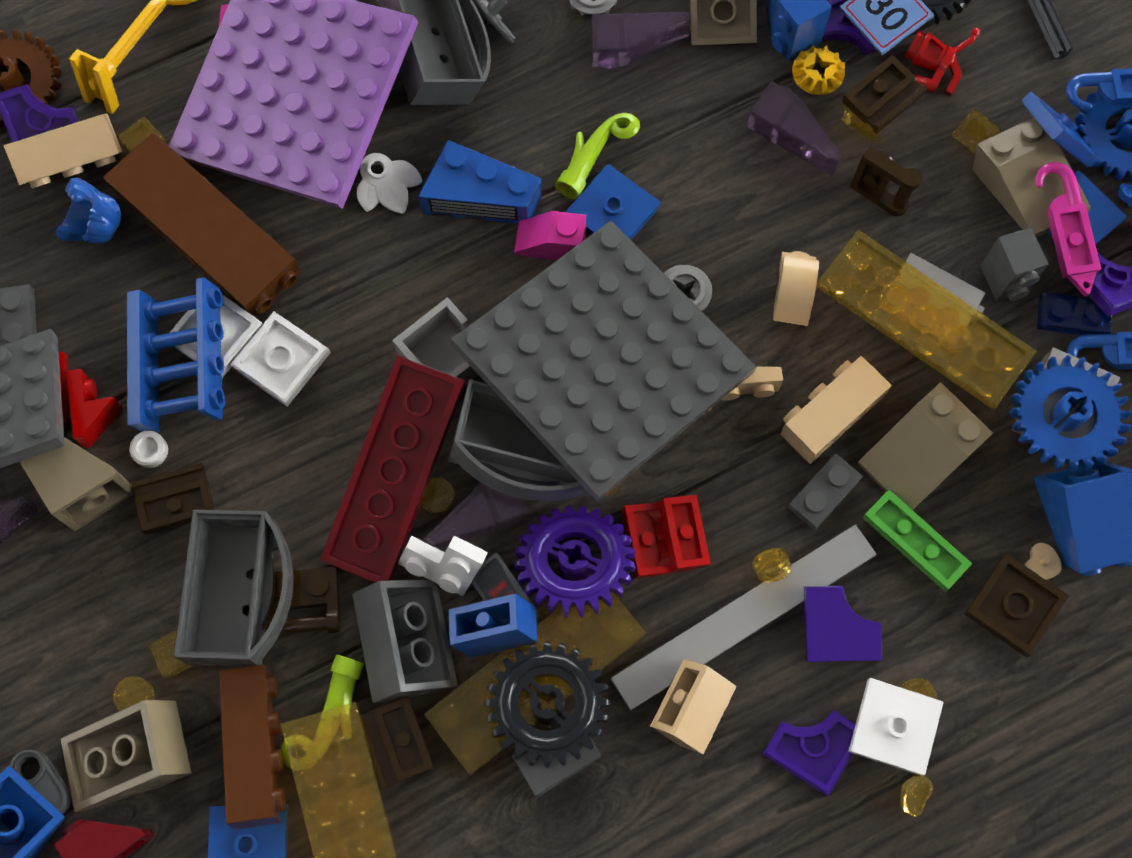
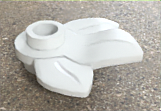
[357,153,422,214]

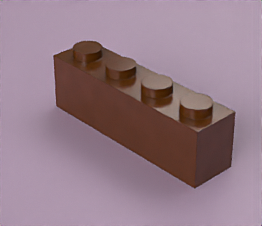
[219,664,286,830]

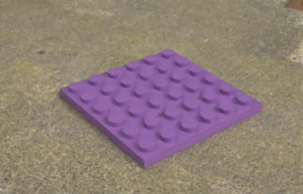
[169,0,418,209]

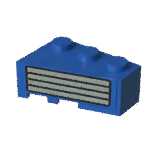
[418,140,542,224]

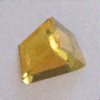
[952,108,1002,154]

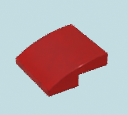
[620,495,711,579]

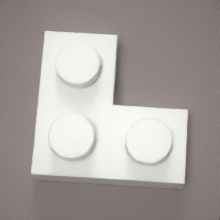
[398,536,488,596]

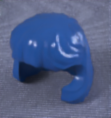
[56,178,121,244]

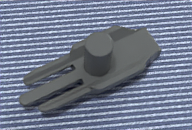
[472,0,515,44]

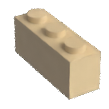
[3,113,122,188]
[780,356,892,464]

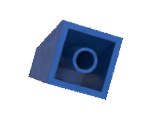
[1034,462,1132,576]

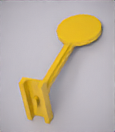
[69,0,197,114]

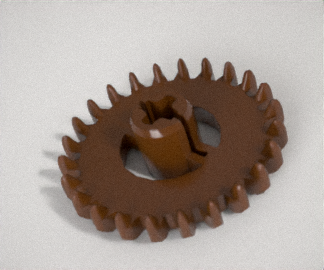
[0,29,62,129]

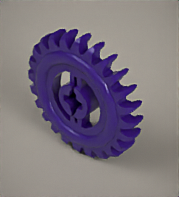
[514,505,635,618]

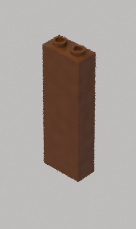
[103,132,301,317]

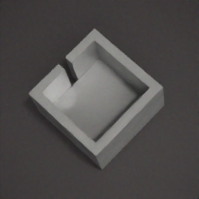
[392,297,478,386]

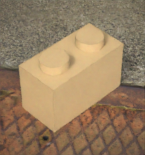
[650,659,737,754]

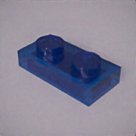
[1037,292,1112,335]

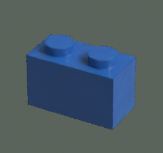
[449,593,538,658]

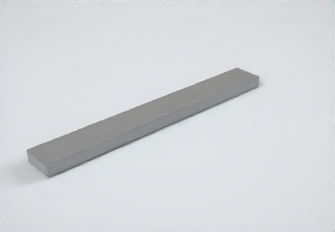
[610,524,877,712]

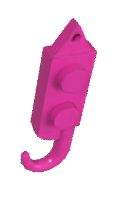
[1035,162,1101,297]

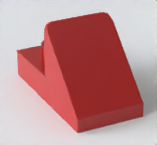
[66,369,122,448]

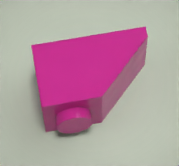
[514,211,586,260]

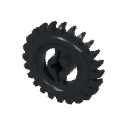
[484,641,611,769]

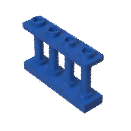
[127,277,225,433]

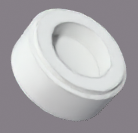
[129,431,168,468]

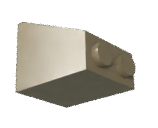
[20,438,135,531]

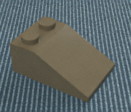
[689,0,757,46]
[972,117,1091,237]
[857,382,993,510]
[61,700,192,812]

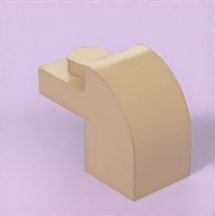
[773,251,819,326]

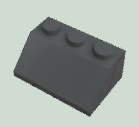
[352,580,458,703]

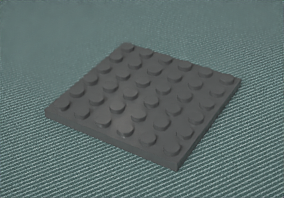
[451,221,756,502]

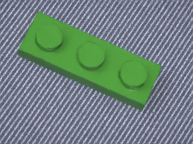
[862,489,972,592]

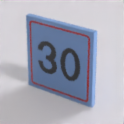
[839,0,934,55]

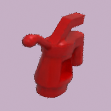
[904,28,980,96]

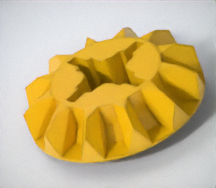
[792,45,845,95]

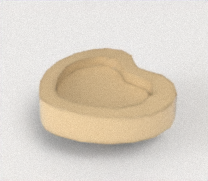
[1024,543,1062,580]

